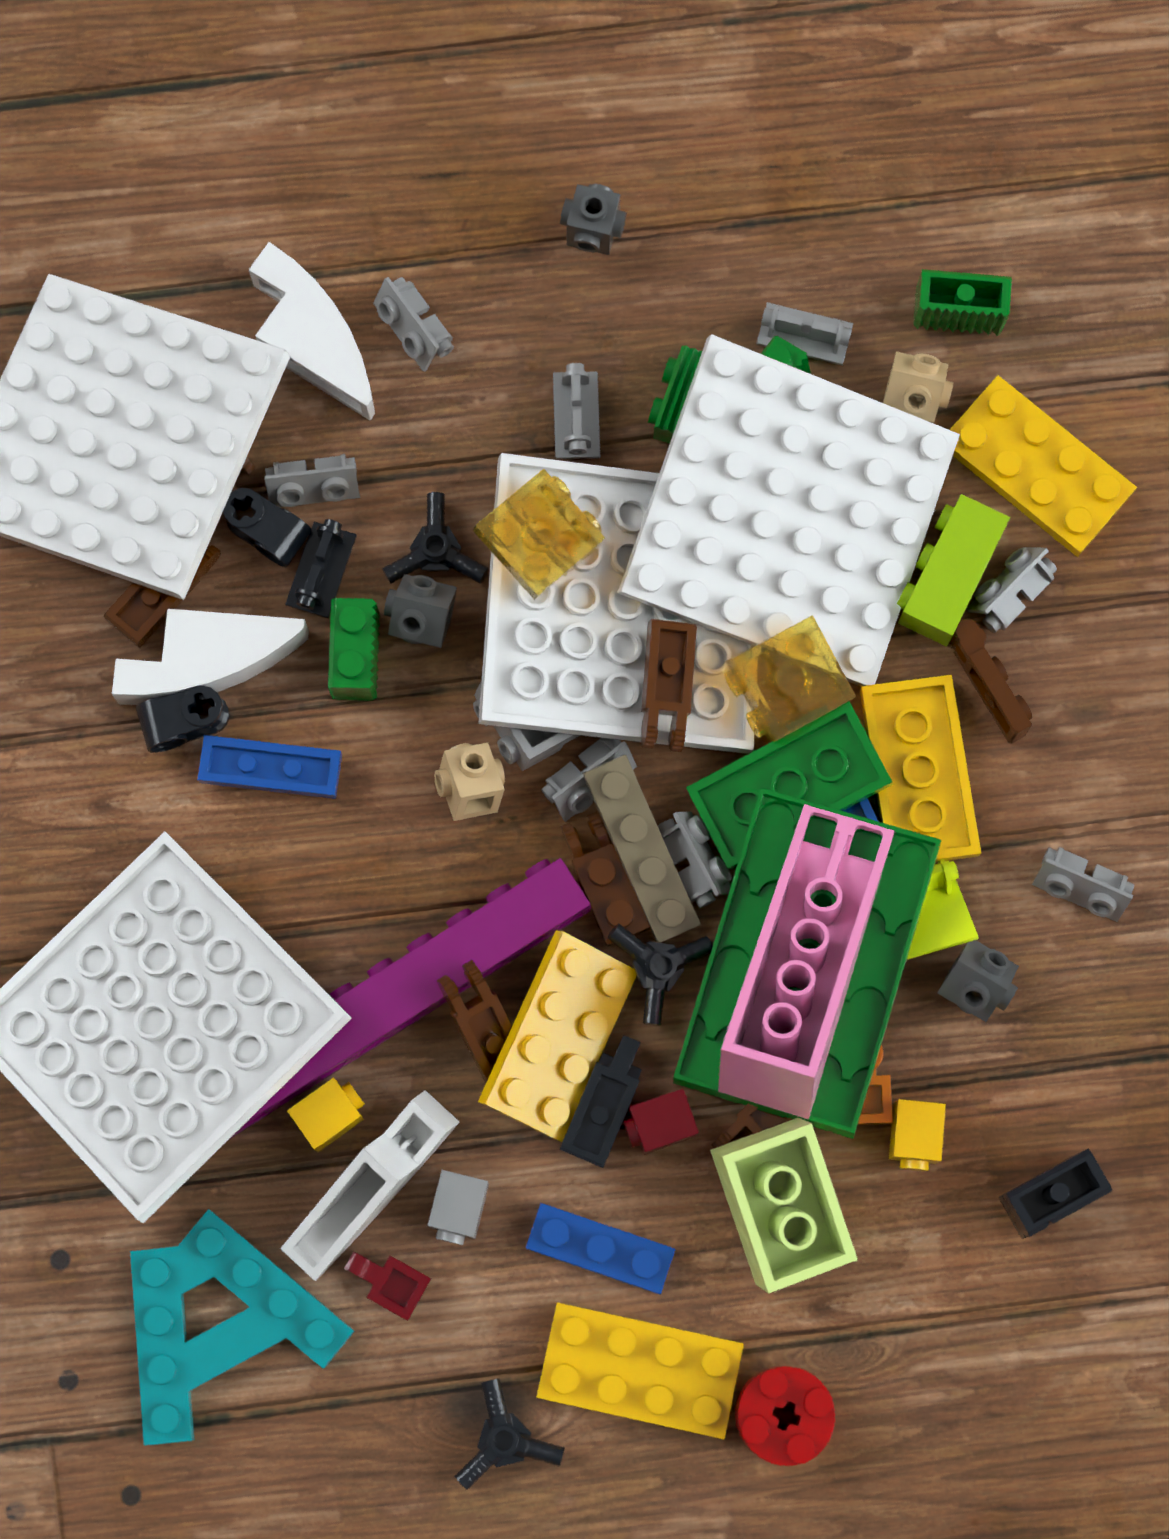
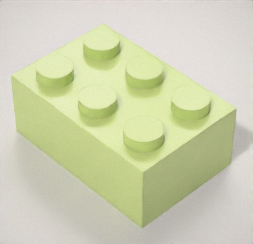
[710,1118,858,1294]

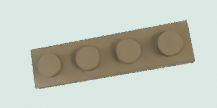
[582,754,701,943]

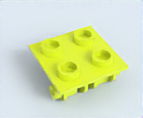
[907,859,979,960]

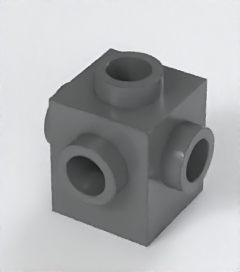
[560,184,627,255]
[384,574,457,648]
[938,940,1019,1022]

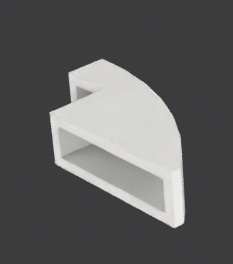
[249,242,375,420]
[112,609,309,705]
[280,1090,459,1281]

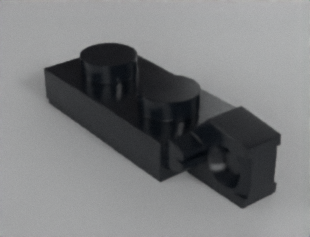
[560,1035,642,1168]

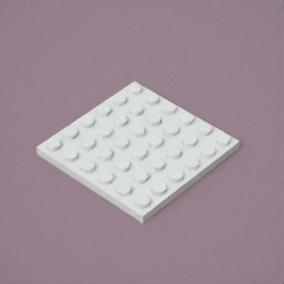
[0,274,290,600]
[618,334,960,686]
[478,453,759,754]
[0,832,352,1223]

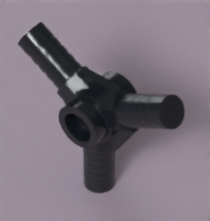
[382,492,489,584]
[607,923,713,1026]
[454,1378,565,1490]

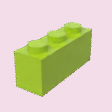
[897,494,1011,647]

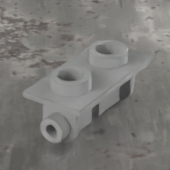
[373,277,454,372]
[756,303,853,366]
[553,363,600,459]
[264,454,360,507]
[966,547,1057,633]
[541,738,637,822]
[658,812,731,908]
[1032,847,1135,922]

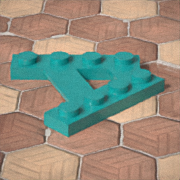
[130,1209,355,1446]

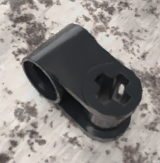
[223,488,312,568]
[136,685,230,753]

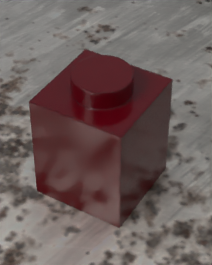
[623,1088,699,1155]

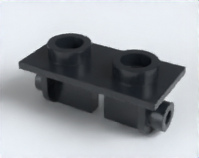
[285,519,357,618]

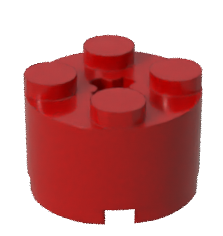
[735,1366,835,1466]

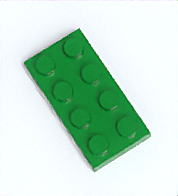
[686,701,893,870]

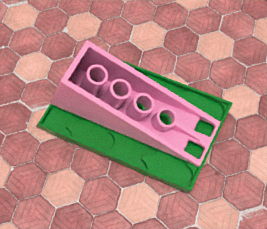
[673,787,941,1139]

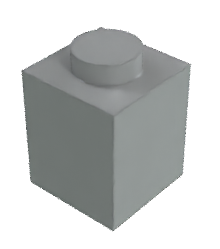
[427,1170,489,1245]

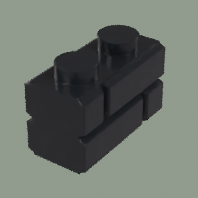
[999,1148,1113,1239]

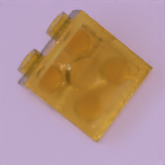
[473,469,605,600]
[724,615,856,742]

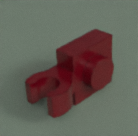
[344,1251,431,1321]

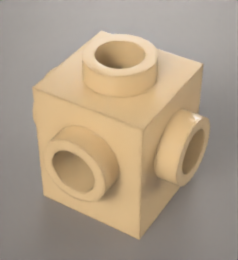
[883,351,954,423]
[434,742,505,821]

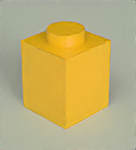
[287,1077,365,1153]
[889,1099,946,1171]

